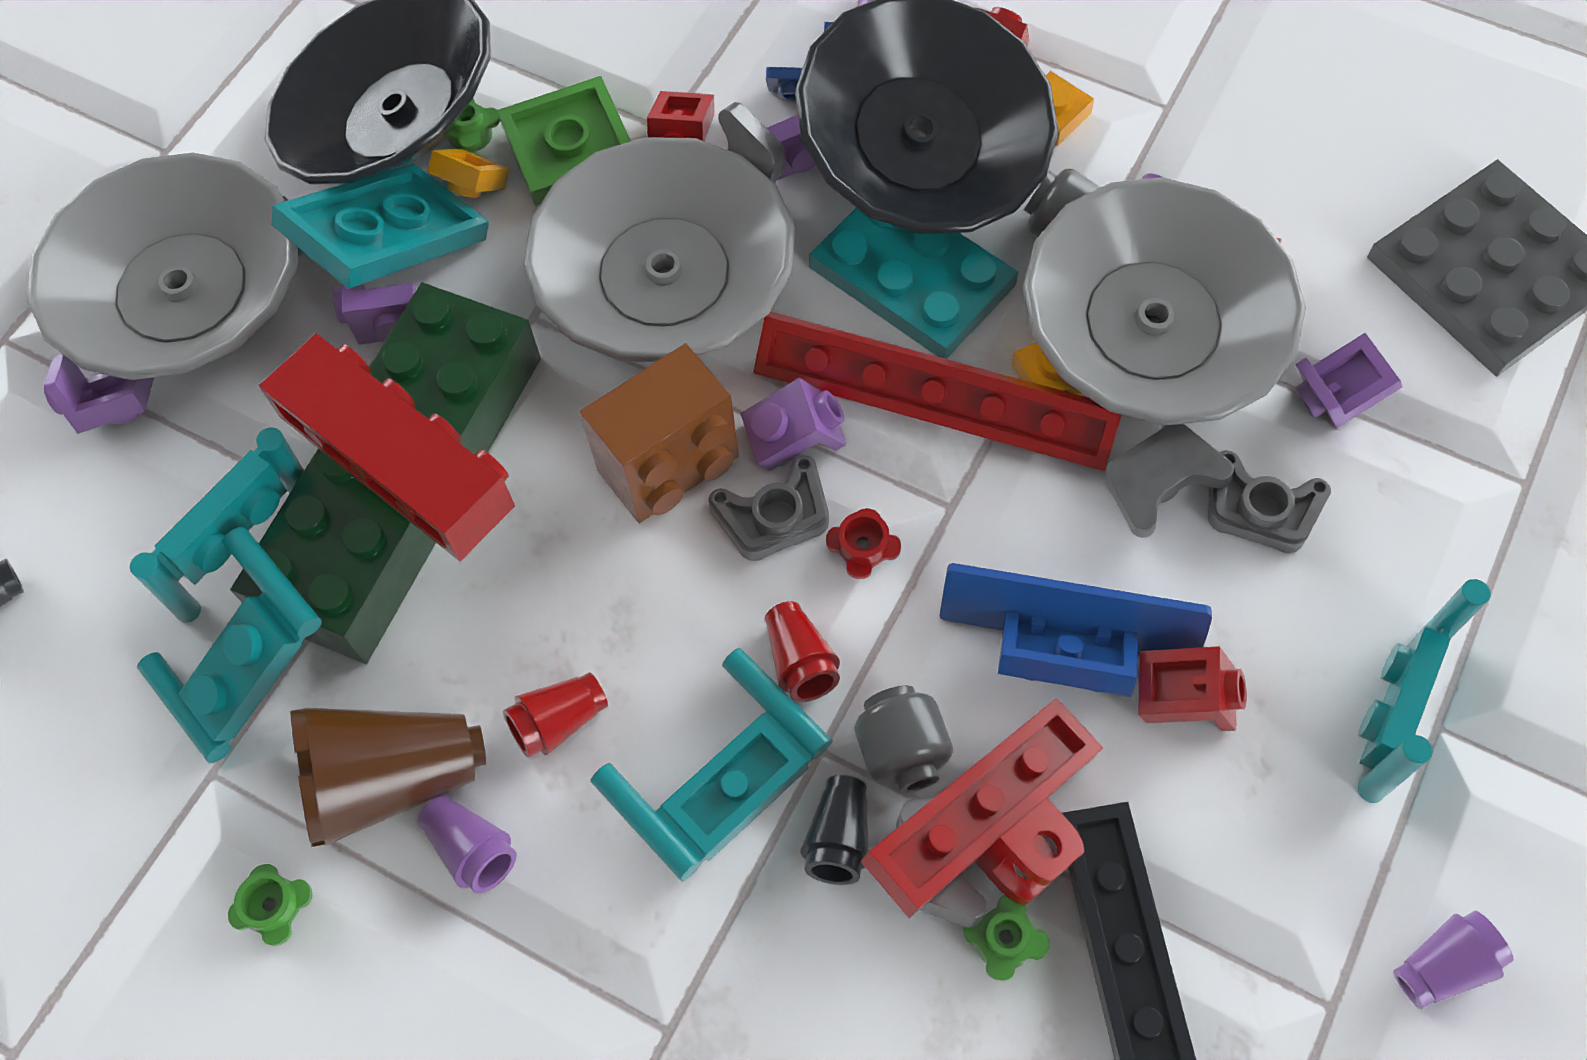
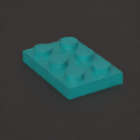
[271,163,489,289]
[809,208,1019,359]

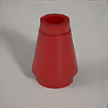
[764,601,840,702]
[503,672,608,758]

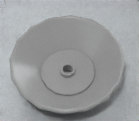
[523,137,795,362]
[27,152,298,380]
[1023,178,1306,426]

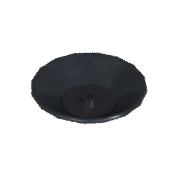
[264,0,491,185]
[795,0,1059,234]

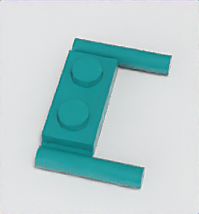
[129,427,304,622]
[137,527,322,763]
[1358,579,1491,803]
[590,648,833,881]

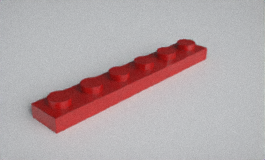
[753,311,1122,471]

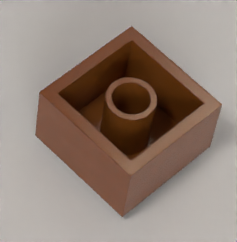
[579,343,739,524]

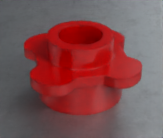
[826,508,901,579]

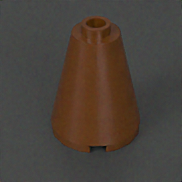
[290,708,486,847]

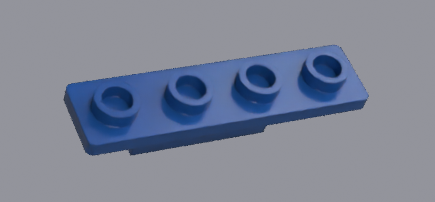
[939,563,1212,697]

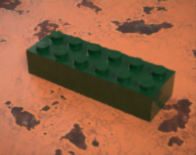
[230,282,541,665]

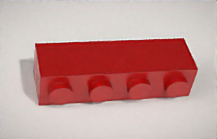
[258,333,515,562]

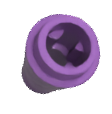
[417,795,517,893]
[1393,910,1514,1009]

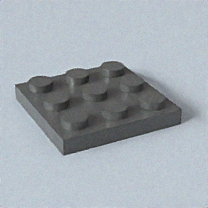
[1367,159,1587,377]

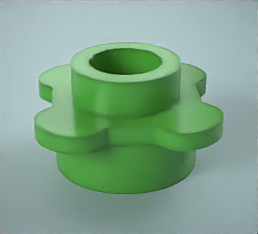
[445,98,500,152]
[228,864,312,946]
[963,895,1049,981]

